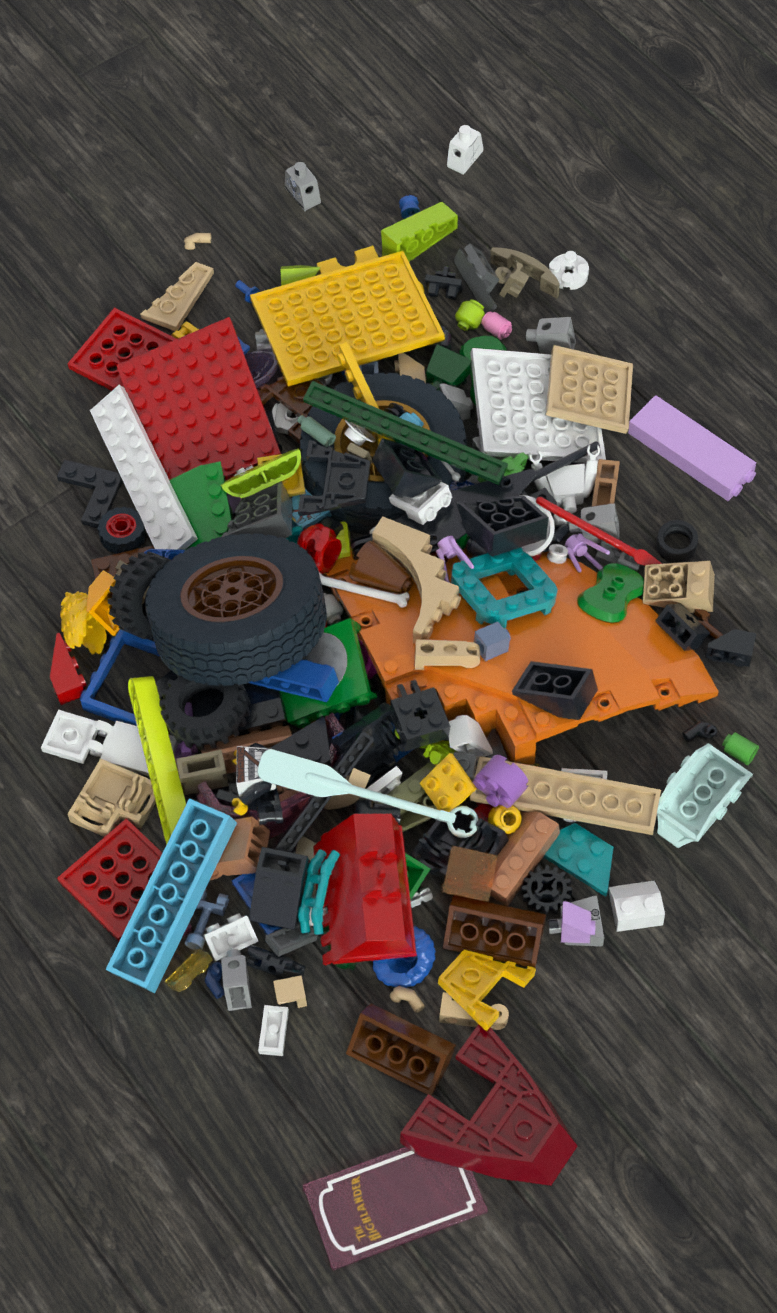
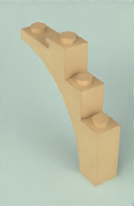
[372,516,461,643]

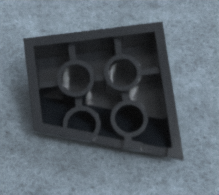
[457,495,549,557]

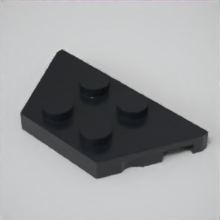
[269,717,331,765]

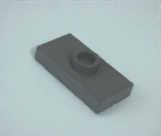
[265,922,318,957]

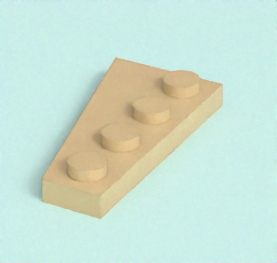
[141,262,214,331]

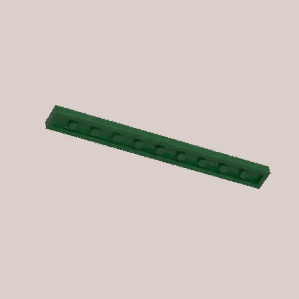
[303,381,508,485]

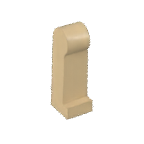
[415,639,480,670]
[439,992,509,1030]

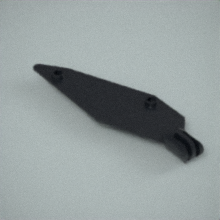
[349,469,536,560]

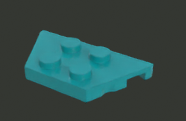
[543,823,613,897]

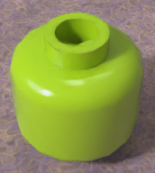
[455,299,485,331]

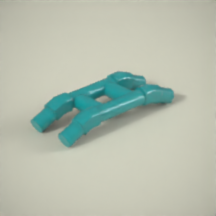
[298,849,340,935]

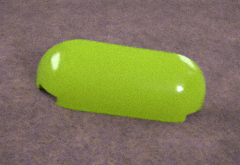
[221,449,301,498]

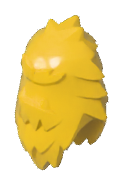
[60,591,106,654]

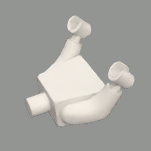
[528,444,600,514]

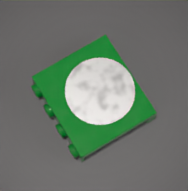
[281,618,377,728]

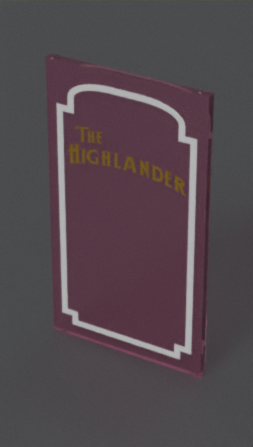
[303,1147,488,1270]

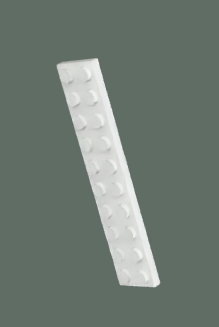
[90,385,198,550]

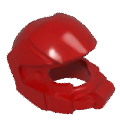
[297,523,342,574]

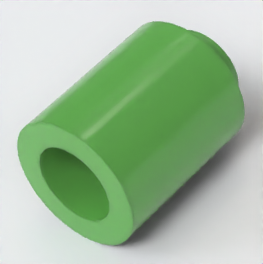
[722,732,759,765]

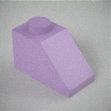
[561,901,595,943]

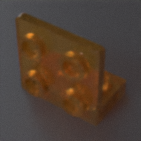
[440,846,498,902]

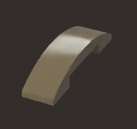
[490,247,560,298]

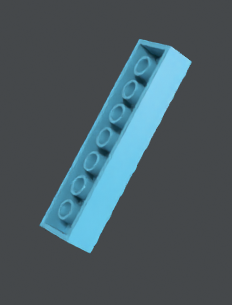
[106,798,237,993]

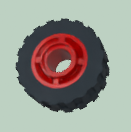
[98,507,147,554]

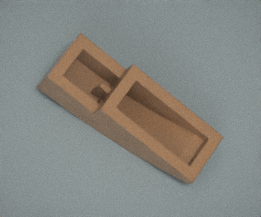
[592,459,620,507]

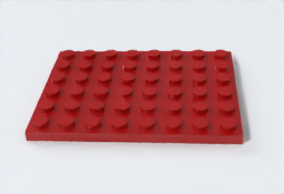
[117,317,281,481]

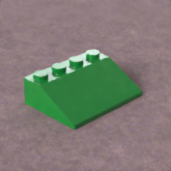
[169,461,233,550]

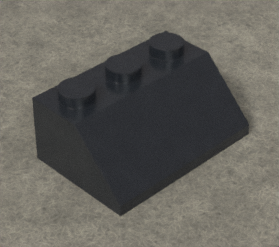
[372,438,441,498]

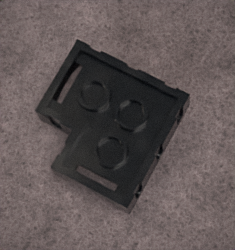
[331,702,404,789]
[410,810,509,884]

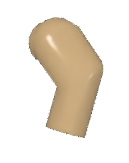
[184,233,211,250]
[390,986,425,1013]

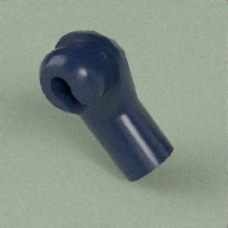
[205,962,225,999]

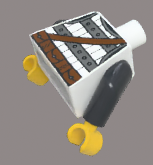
[232,743,276,815]

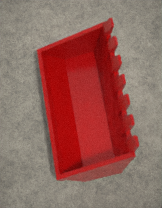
[313,814,417,965]

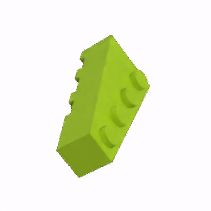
[381,202,458,262]

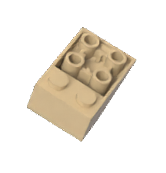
[643,561,715,613]

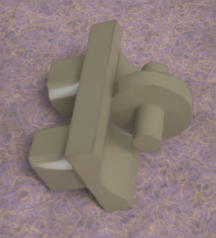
[495,262,529,298]

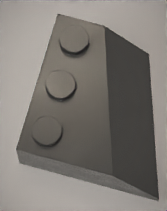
[221,481,292,539]

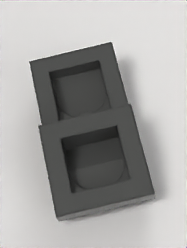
[594,540,640,572]

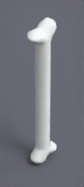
[319,572,410,608]

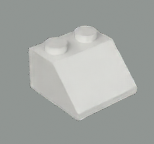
[608,881,665,932]

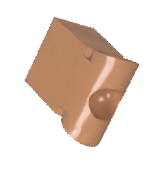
[210,817,270,880]

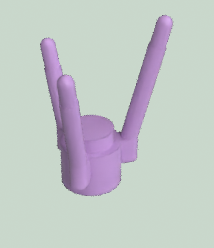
[565,534,610,573]
[435,536,474,583]

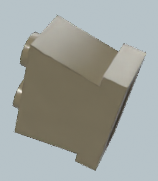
[176,749,229,795]

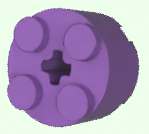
[473,755,529,808]

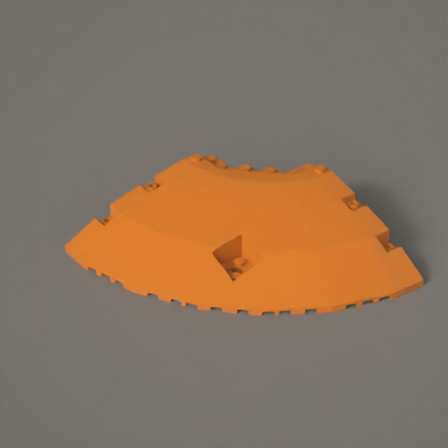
[314,546,719,766]

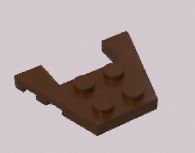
[258,376,325,443]

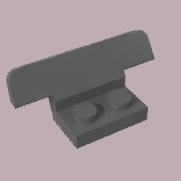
[454,244,499,313]

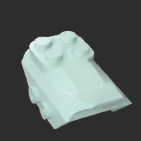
[657,743,753,848]

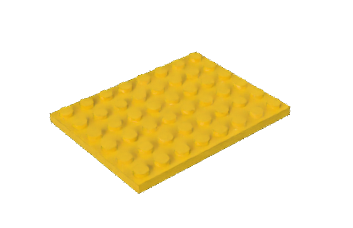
[250,251,445,387]

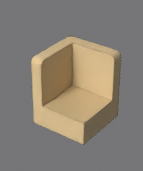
[273,975,307,1008]

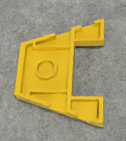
[438,950,536,1031]

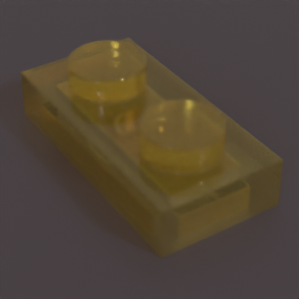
[164,949,213,993]

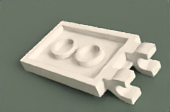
[87,720,179,776]

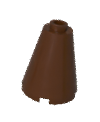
[349,541,413,594]

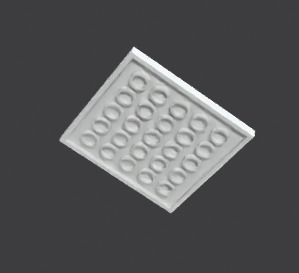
[470,348,606,463]

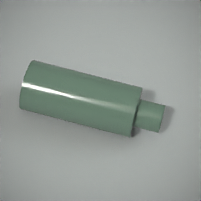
[297,415,336,448]

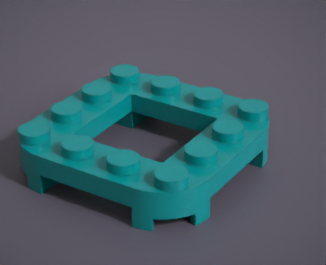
[451,547,558,628]

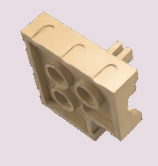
[68,759,156,837]

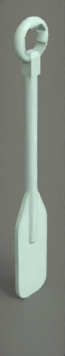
[257,749,479,838]

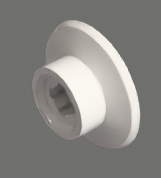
[344,420,376,446]

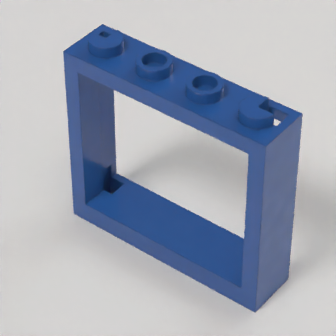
[80,629,159,726]

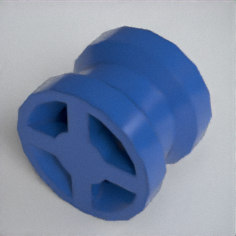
[399,195,420,219]

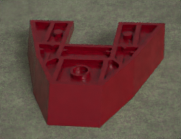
[400,1024,578,1186]

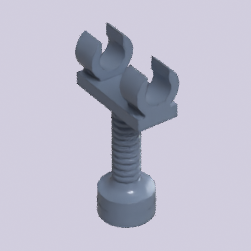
[185,889,229,951]

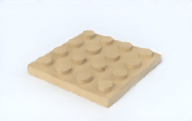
[546,345,633,434]

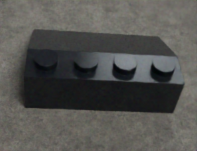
[191,683,290,738]

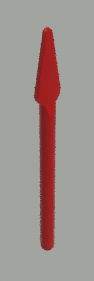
[536,497,662,566]

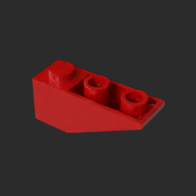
[50,633,87,705]

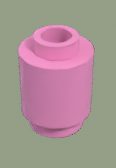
[481,311,512,340]

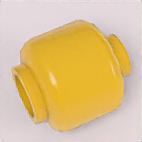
[488,805,522,834]

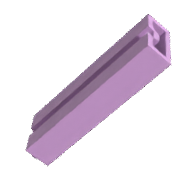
[628,395,756,501]

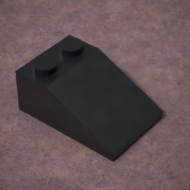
[512,661,598,720]

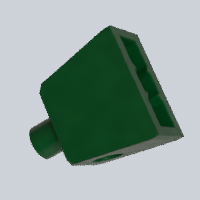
[426,344,472,391]

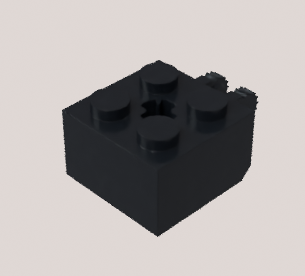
[390,680,451,752]

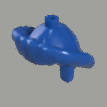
[373,926,436,988]

